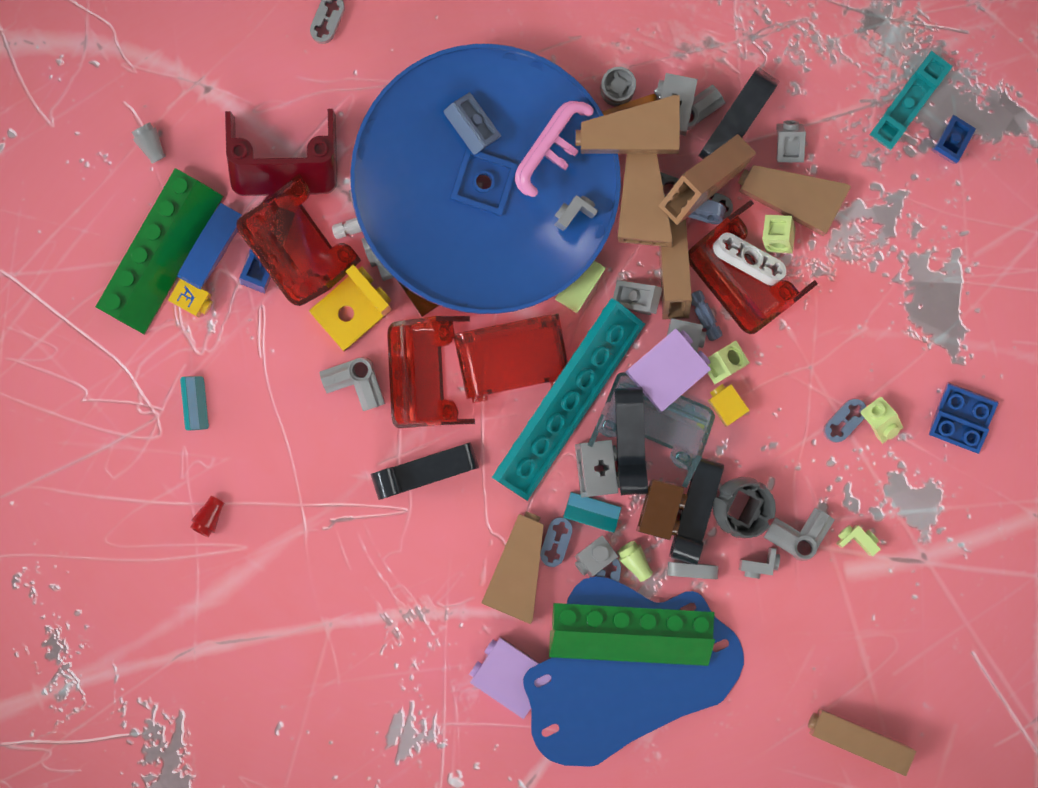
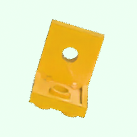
[309,264,392,351]

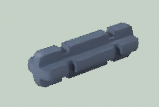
[691,290,722,341]

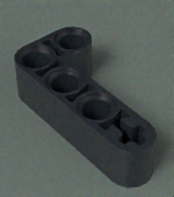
[698,67,780,159]
[615,387,648,496]
[370,442,479,500]
[669,457,724,565]

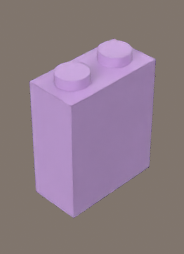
[625,329,711,413]
[469,637,551,719]

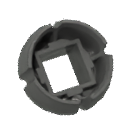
[713,477,776,539]

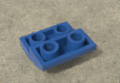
[929,382,998,454]

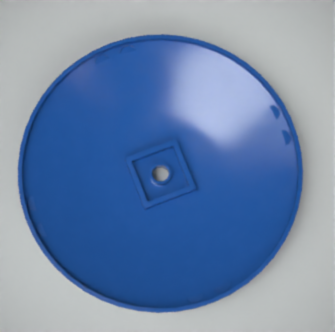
[350,44,621,314]

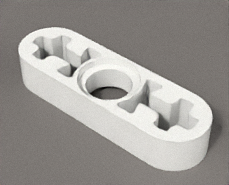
[713,233,786,286]

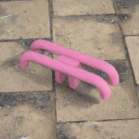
[515,101,594,197]

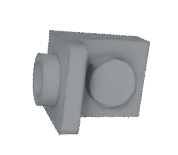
[776,120,806,162]

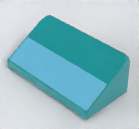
[180,376,209,431]
[563,492,622,533]

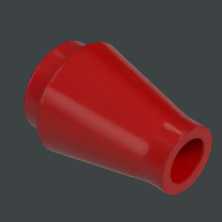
[190,496,225,538]

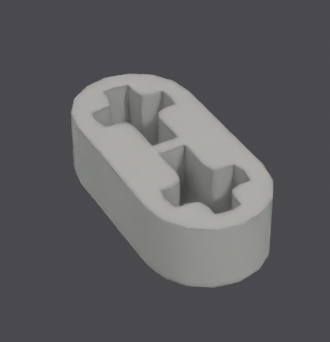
[310,0,345,44]
[667,562,719,579]

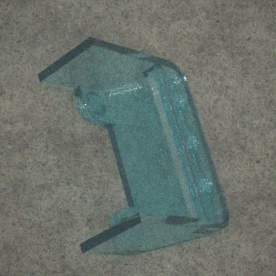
[588,372,715,488]

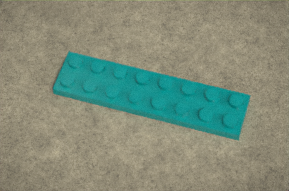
[492,298,645,501]

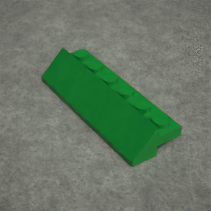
[95,168,224,335]
[549,603,715,666]

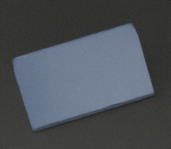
[444,92,501,155]

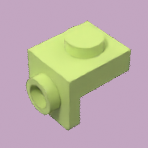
[861,397,903,444]
[836,525,881,556]

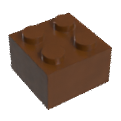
[636,479,687,540]

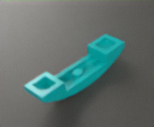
[869,51,953,151]

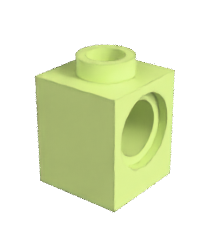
[762,215,796,254]
[707,341,750,385]

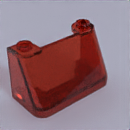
[236,174,362,306]
[453,313,568,403]

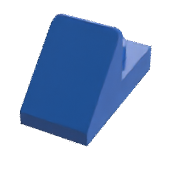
[931,115,976,164]

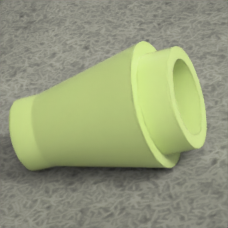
[617,541,653,582]

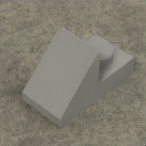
[613,280,662,315]

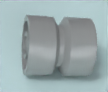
[600,67,636,107]

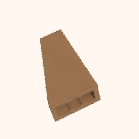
[576,95,680,154]
[659,134,756,225]
[618,154,673,247]
[738,165,851,236]
[659,216,692,320]
[481,511,544,624]
[808,709,917,776]

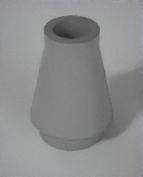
[131,122,166,164]

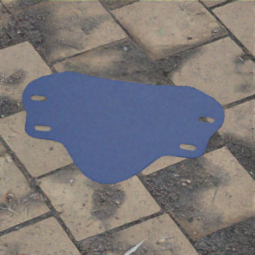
[523,576,744,767]

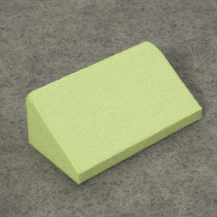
[555,261,606,313]

